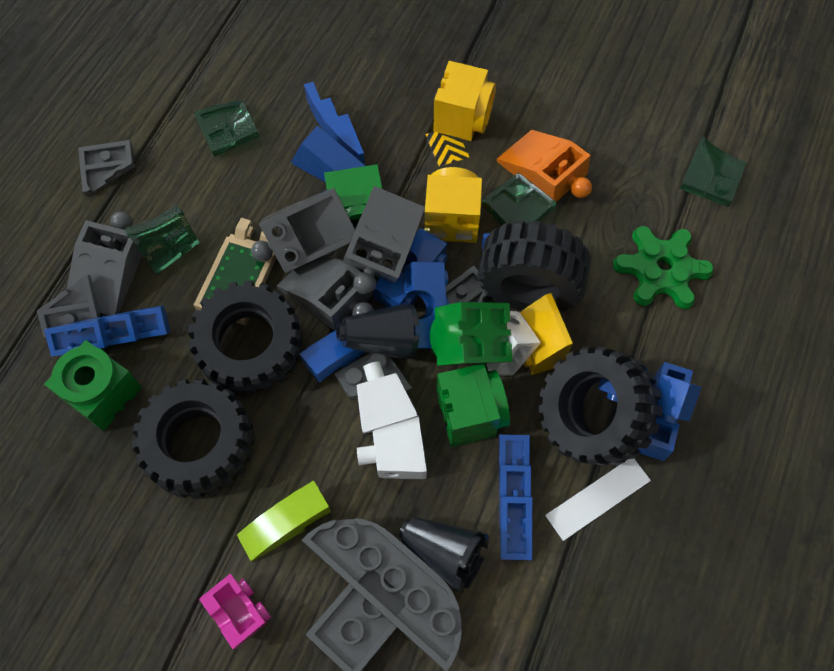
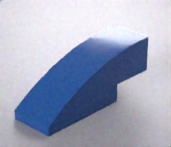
[300,331,366,383]

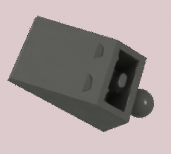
[343,186,425,295]
[251,188,355,273]
[67,211,146,316]
[277,254,374,331]

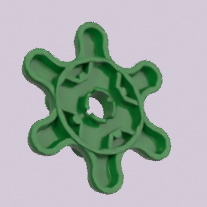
[612,226,713,310]

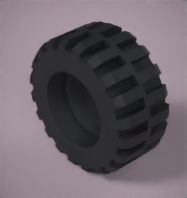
[477,221,591,312]
[188,281,303,395]
[539,346,663,465]
[132,378,255,499]

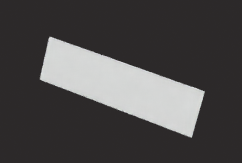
[545,459,651,541]

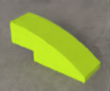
[237,480,331,562]

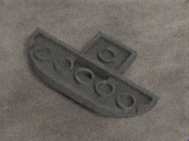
[302,518,462,671]

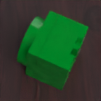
[324,164,382,230]
[430,302,513,366]
[44,340,143,432]
[436,363,510,447]

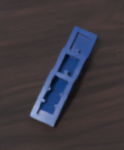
[304,82,365,165]
[44,305,170,357]
[499,435,532,560]

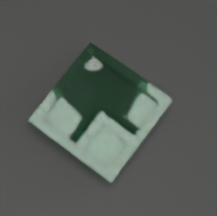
[194,101,260,157]
[679,137,747,207]
[482,172,556,225]
[124,205,199,274]

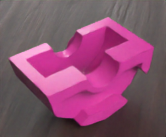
[199,573,271,650]

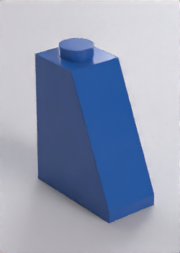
[291,126,365,183]

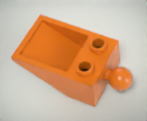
[497,130,592,205]

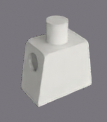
[487,311,540,376]
[357,361,417,434]
[357,417,427,479]

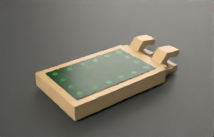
[194,218,277,325]

